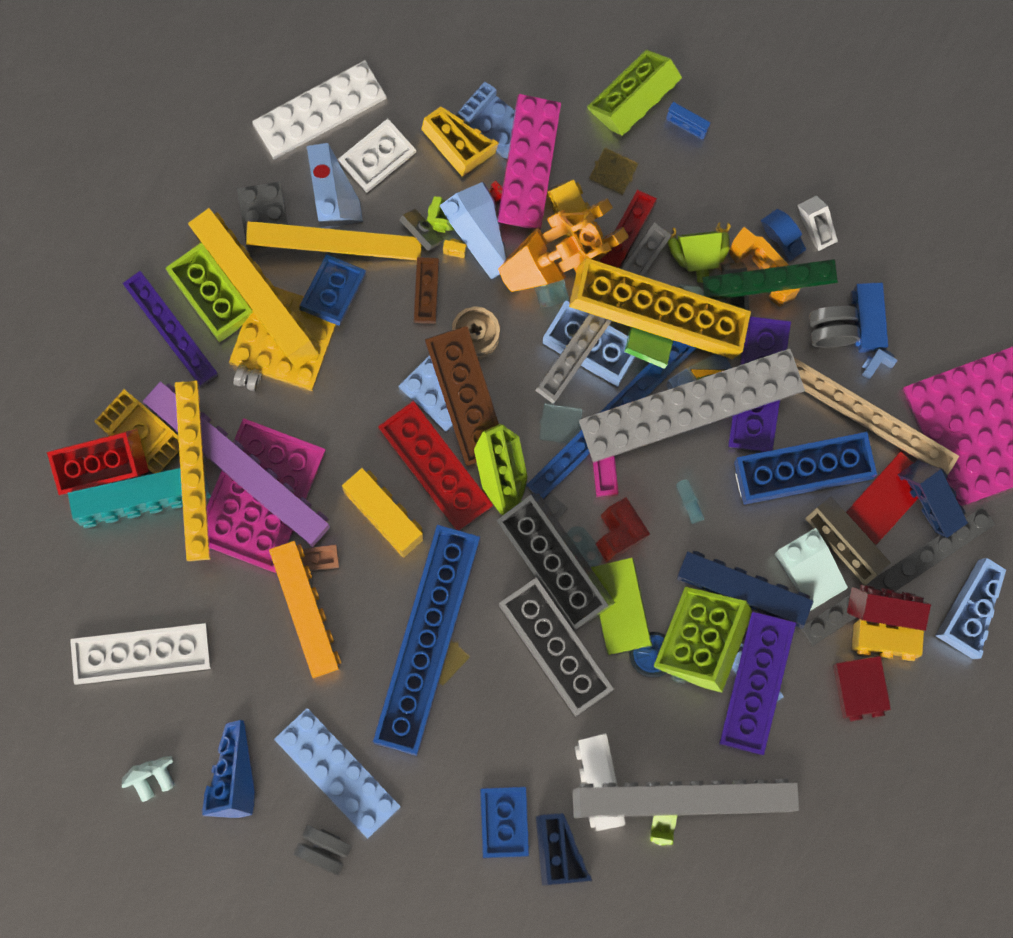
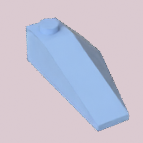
[440,182,507,279]

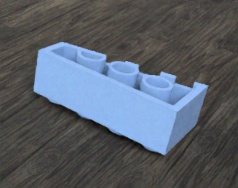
[935,558,1006,659]

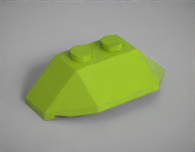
[474,424,528,515]

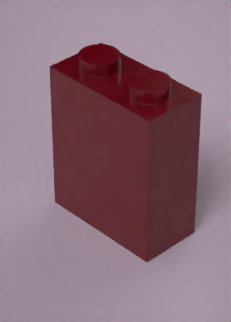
[833,656,891,722]

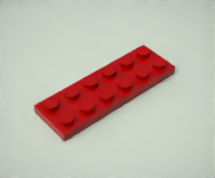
[378,401,493,531]

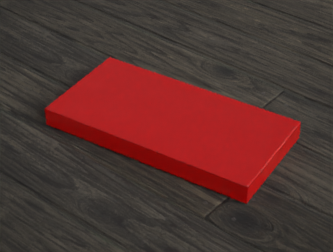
[846,452,918,545]

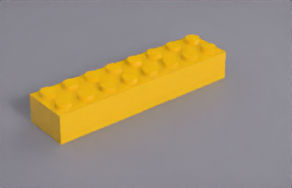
[188,208,318,369]
[569,258,751,359]

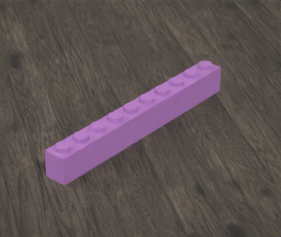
[143,381,330,548]

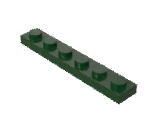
[702,259,838,300]

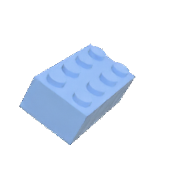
[543,300,636,387]

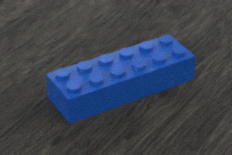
[734,432,877,505]

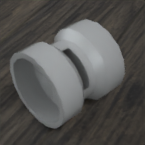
[233,364,262,392]

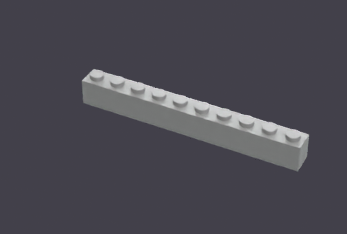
[572,779,799,818]

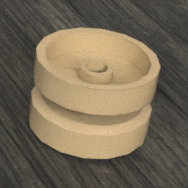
[452,306,500,360]

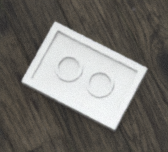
[338,119,416,193]

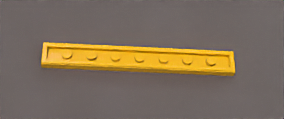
[246,221,421,260]

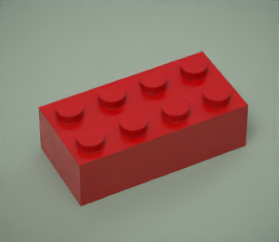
[47,429,149,495]

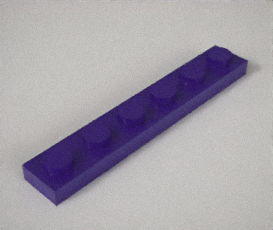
[122,271,218,387]

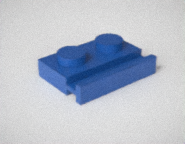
[666,102,711,140]

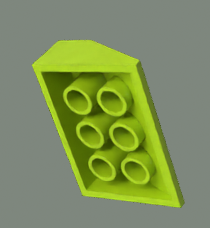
[654,587,752,692]

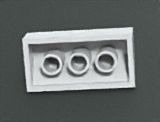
[574,734,625,831]

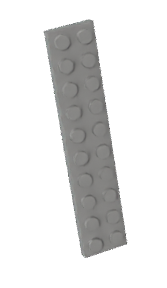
[579,349,805,463]

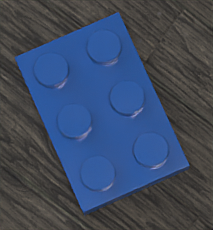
[299,254,366,326]
[480,787,529,858]

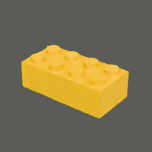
[342,468,423,558]

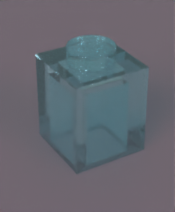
[535,280,570,308]

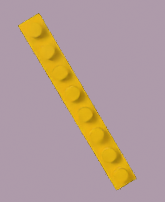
[175,381,210,561]

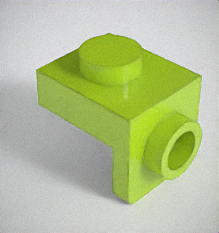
[427,196,454,233]
[650,815,677,845]

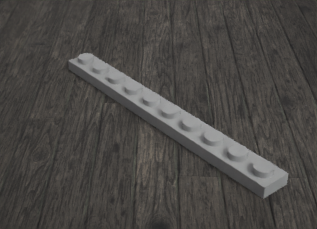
[535,223,671,403]

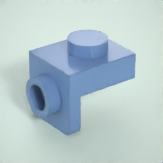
[862,349,898,379]

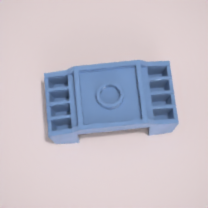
[456,82,515,159]

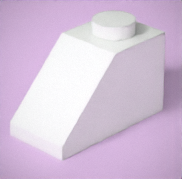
[798,196,838,251]

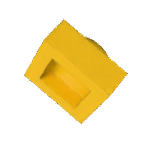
[443,239,466,258]

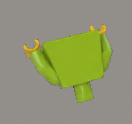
[667,222,731,283]

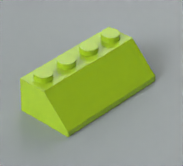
[587,49,682,135]
[166,243,253,343]

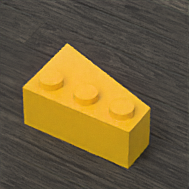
[422,107,499,177]
[546,179,600,237]
[851,620,924,661]

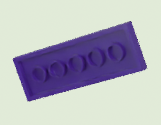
[728,316,791,452]
[720,612,796,755]

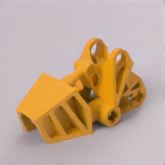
[498,198,629,292]

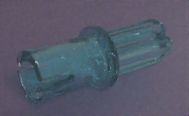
[676,480,705,524]

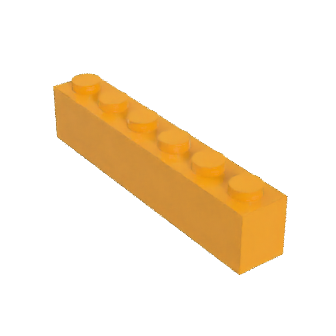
[269,541,342,678]

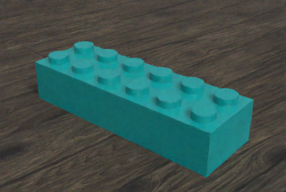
[68,468,211,528]

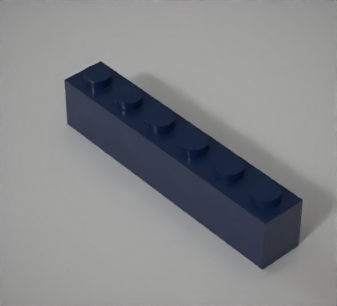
[677,551,814,629]

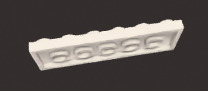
[252,61,386,160]
[70,623,211,685]

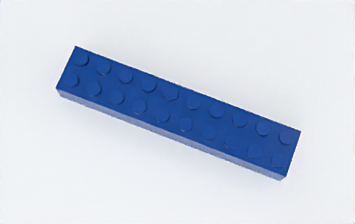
[373,525,480,756]

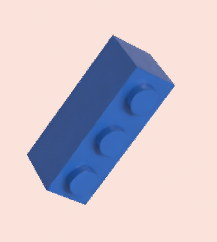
[850,283,888,353]

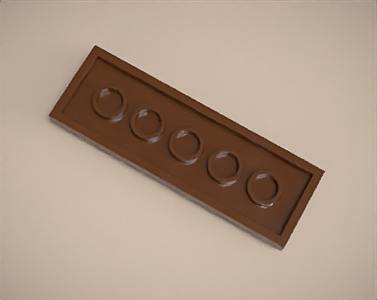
[425,325,499,466]

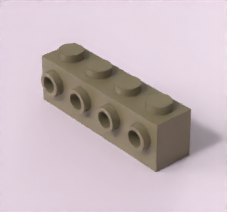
[805,496,891,585]

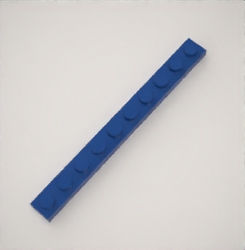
[526,340,696,500]

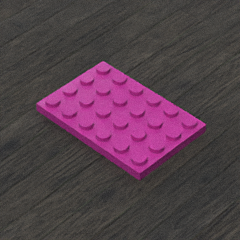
[207,418,326,574]

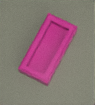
[592,456,619,497]

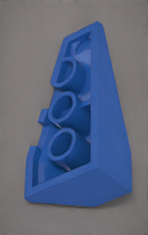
[202,720,255,818]

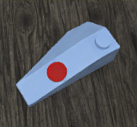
[307,143,363,228]

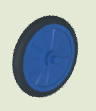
[629,632,667,678]

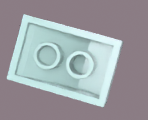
[775,528,848,611]

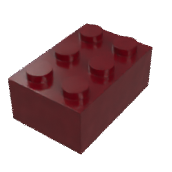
[847,584,931,631]

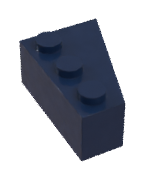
[898,460,968,538]
[536,813,592,886]

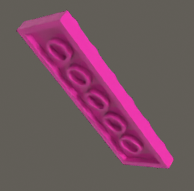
[497,94,561,229]

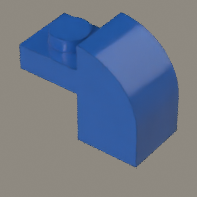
[760,208,807,262]

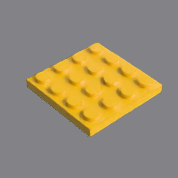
[229,286,336,391]

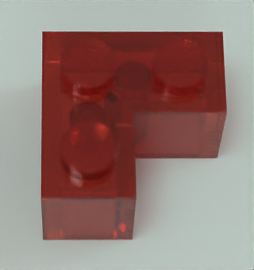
[595,497,650,562]

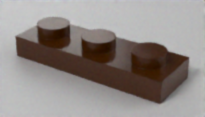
[414,257,439,324]

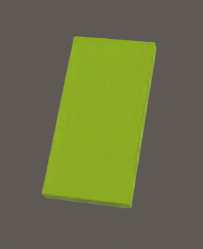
[591,558,653,655]

